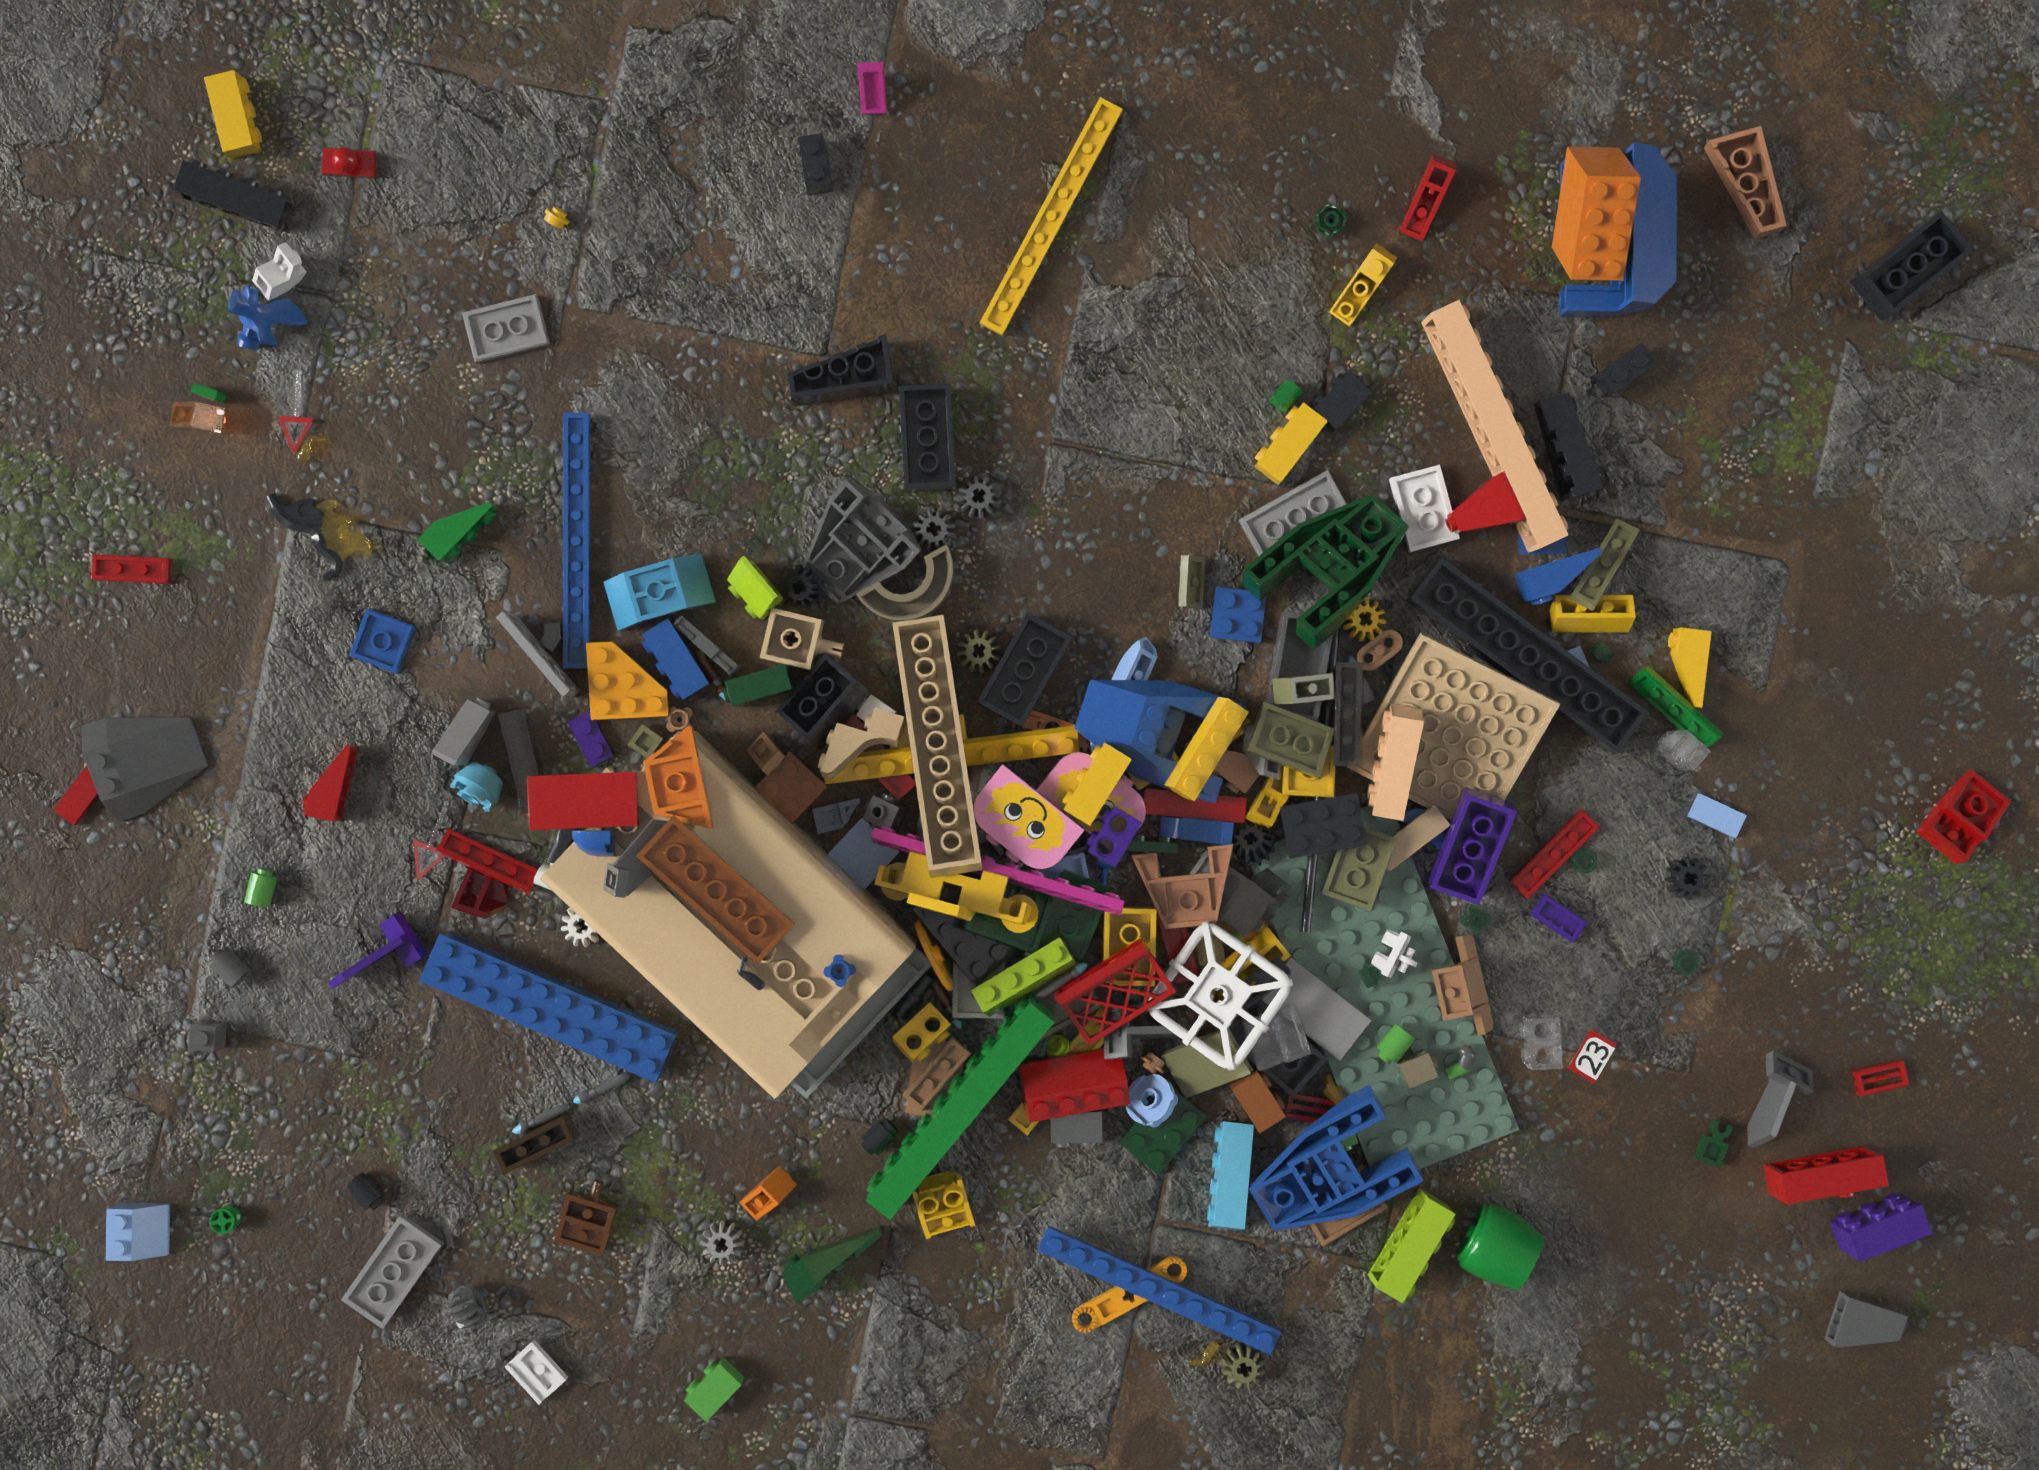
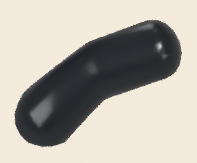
[737,957,765,991]

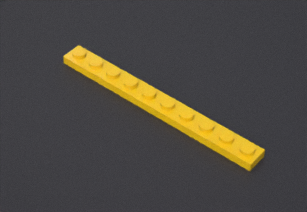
[980,97,1123,336]
[824,725,1080,784]

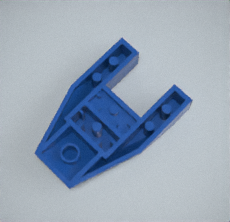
[1074,680,1246,803]
[1248,1085,1423,1231]

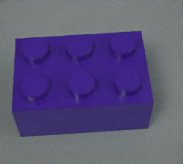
[1829,1193,1933,1262]

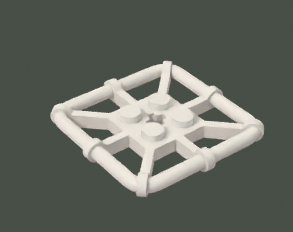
[1146,921,1293,1071]

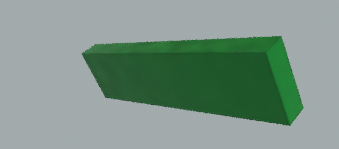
[1628,665,1723,751]

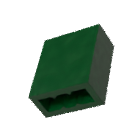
[723,664,796,707]

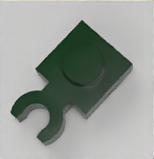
[1693,1119,1732,1168]

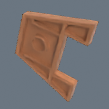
[1131,844,1234,929]

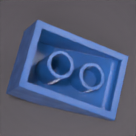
[1514,548,1602,606]

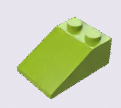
[727,556,786,620]

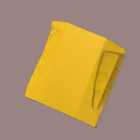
[912,1171,975,1239]

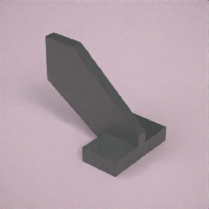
[603,819,685,898]
[1103,1007,1198,1060]
[1747,1051,1813,1148]

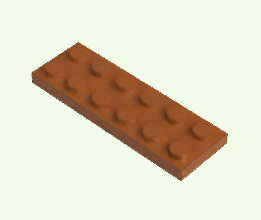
[636,815,795,964]

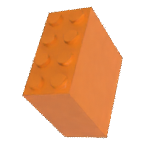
[1552,147,1641,280]

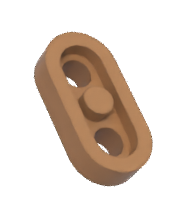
[1355,630,1403,671]

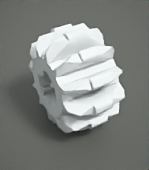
[561,908,599,947]

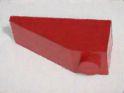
[1399,154,1456,241]
[303,746,358,822]

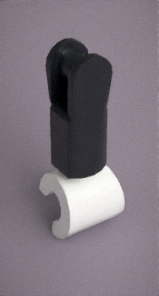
[534,828,578,890]

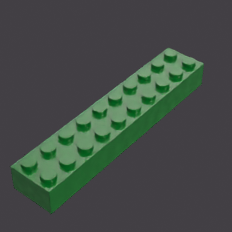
[866,993,1055,1220]

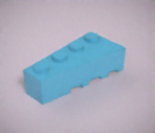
[1207,1121,1254,1230]

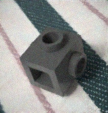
[863,793,908,831]

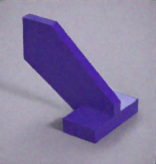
[328,911,428,989]

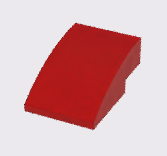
[1916,769,2011,864]

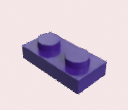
[567,711,615,767]

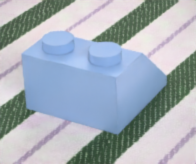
[106,1202,170,1261]

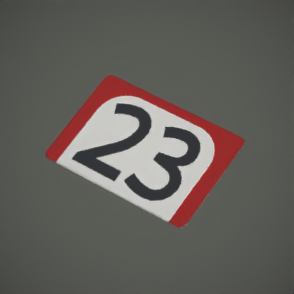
[1568,1030,1617,1083]

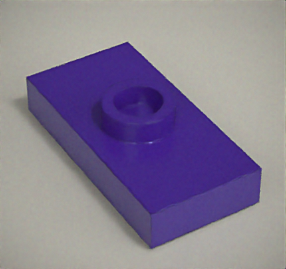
[1529,893,1588,943]

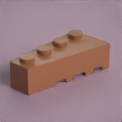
[1704,126,1787,239]

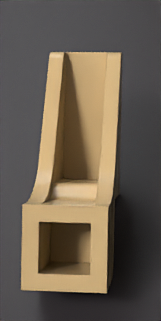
[818,708,906,779]

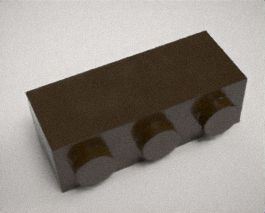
[493,1112,580,1174]

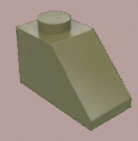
[1272,673,1335,704]

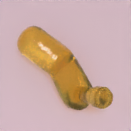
[296,434,326,463]
[1188,1341,1219,1369]

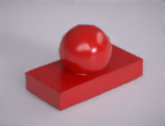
[321,147,376,179]

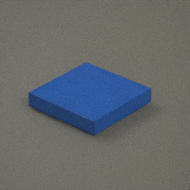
[349,608,417,674]

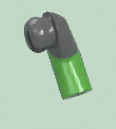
[1444,1045,1476,1080]

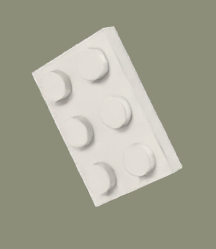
[1389,465,1460,553]

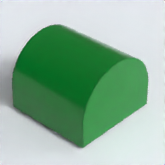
[1269,380,1302,413]

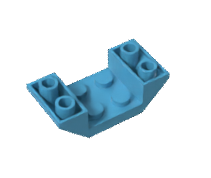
[603,553,716,631]

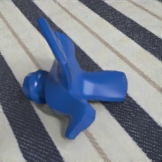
[229,285,307,350]

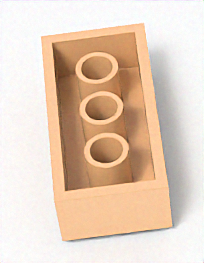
[1367,703,1424,821]

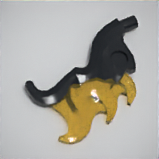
[266,493,372,581]

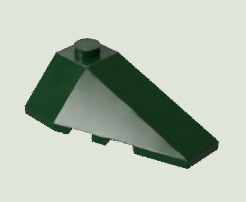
[782,1226,884,1304]

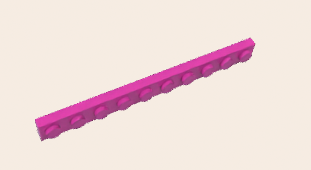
[871,826,1124,916]

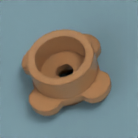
[666,707,693,732]
[1140,1052,1165,1074]

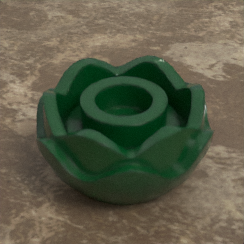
[1315,204,1347,237]

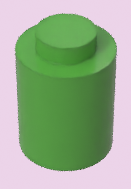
[244,868,278,907]
[1376,1024,1416,1065]

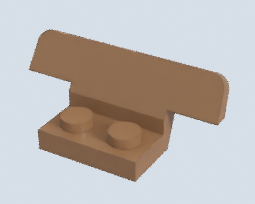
[1432,934,1493,1036]

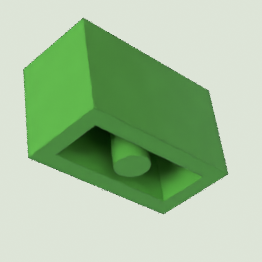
[684,1357,745,1422]

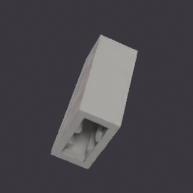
[431,697,496,766]

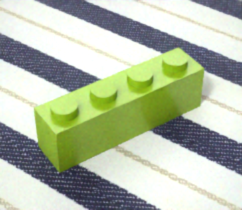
[971,937,1077,1017]

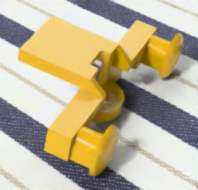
[874,851,1038,933]

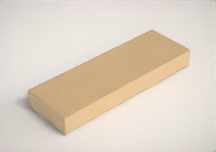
[1386,805,1450,872]

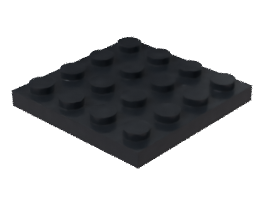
[910,842,1018,987]

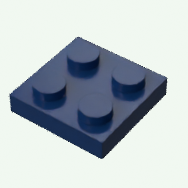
[1210,587,1266,643]

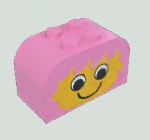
[1036,752,1146,850]
[974,764,1084,869]

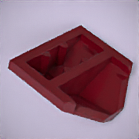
[451,867,509,919]

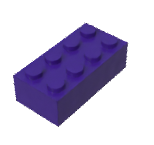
[1428,787,1517,905]

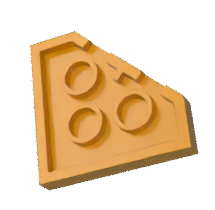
[586,641,669,720]

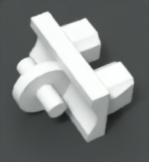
[1371,930,1418,978]

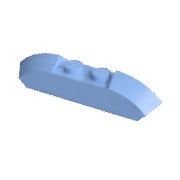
[1090,637,1158,752]

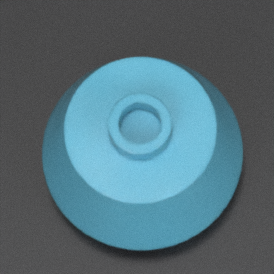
[450,762,503,812]

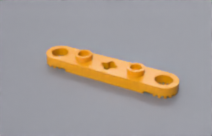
[1072,1256,1187,1333]

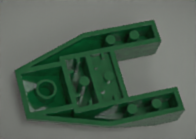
[1242,494,1409,650]

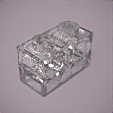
[1656,730,1711,770]
[1520,1014,1563,1070]

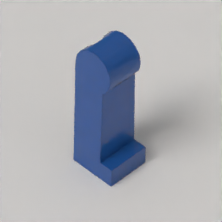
[1158,816,1234,845]

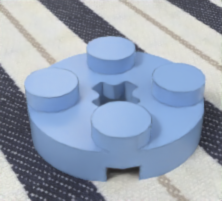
[1126,1074,1178,1127]

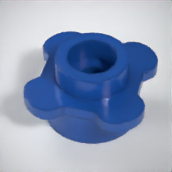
[823,954,856,987]

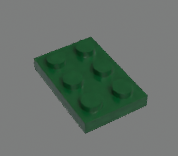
[1118,1089,1206,1175]

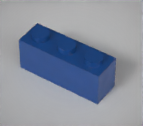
[642,619,712,701]

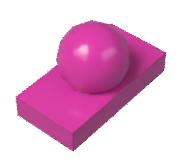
[858,62,887,114]

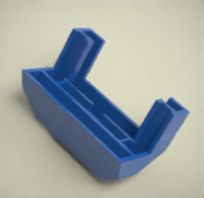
[1559,142,1677,317]

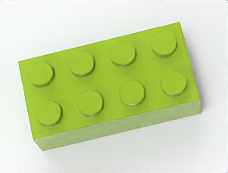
[1368,1188,1455,1303]

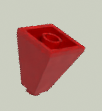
[1445,471,1526,534]

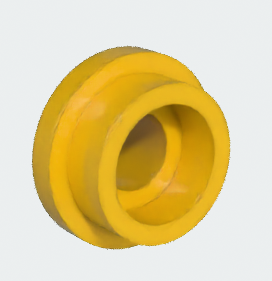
[544,206,570,229]

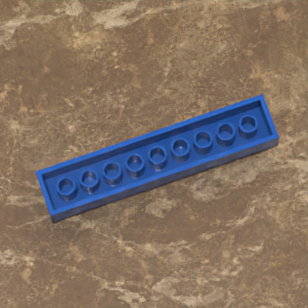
[419,931,681,1083]

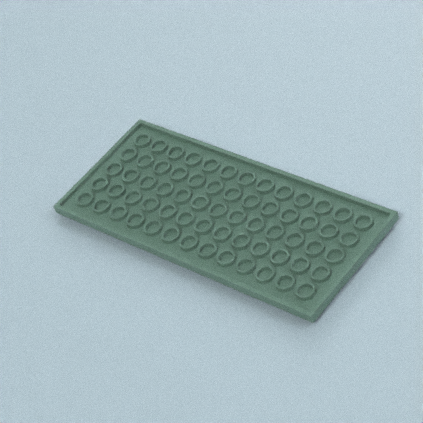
[1250,805,1519,1169]

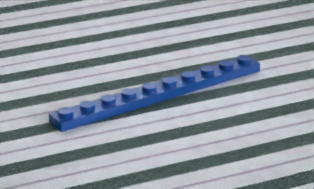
[563,413,591,669]
[1037,1225,1281,1355]

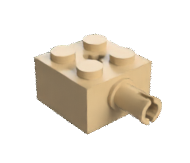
[760,608,844,670]

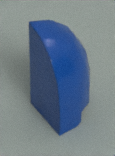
[572,830,615,857]

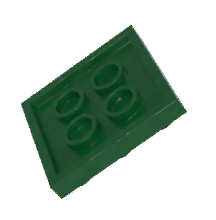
[962,855,1055,954]

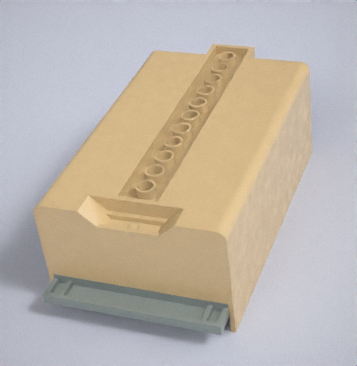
[540,731,931,1099]

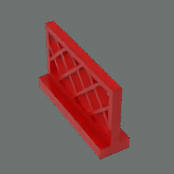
[1055,937,1176,1045]

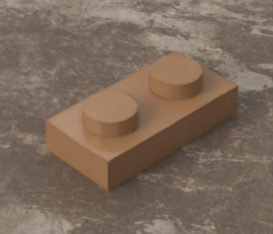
[746,732,786,775]

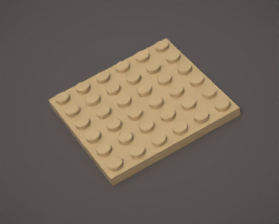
[1347,632,1560,820]

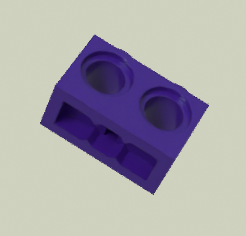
[1086,806,1142,867]

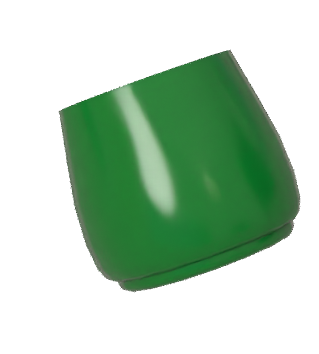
[1456,1203,1544,1291]

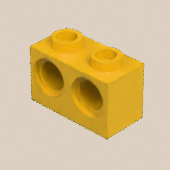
[892,1003,951,1064]

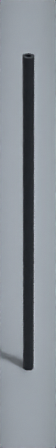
[1300,626,1341,933]

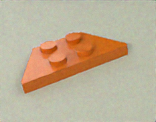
[643,726,714,829]

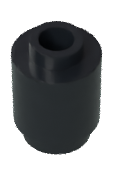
[861,1117,899,1155]
[347,1172,385,1211]

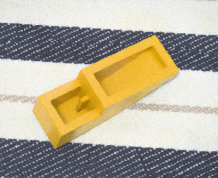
[1245,765,1289,829]

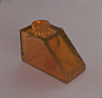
[169,401,226,433]

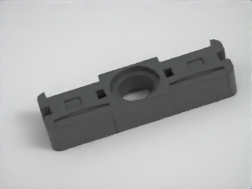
[672,615,742,677]

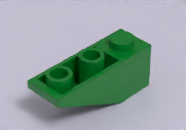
[417,502,498,563]

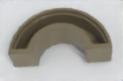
[856,544,954,622]

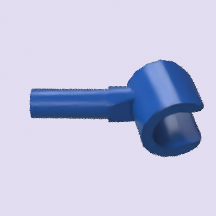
[1095,852,1110,885]

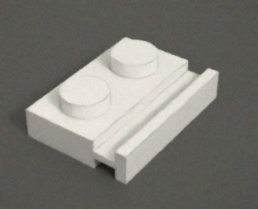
[505,1340,568,1405]

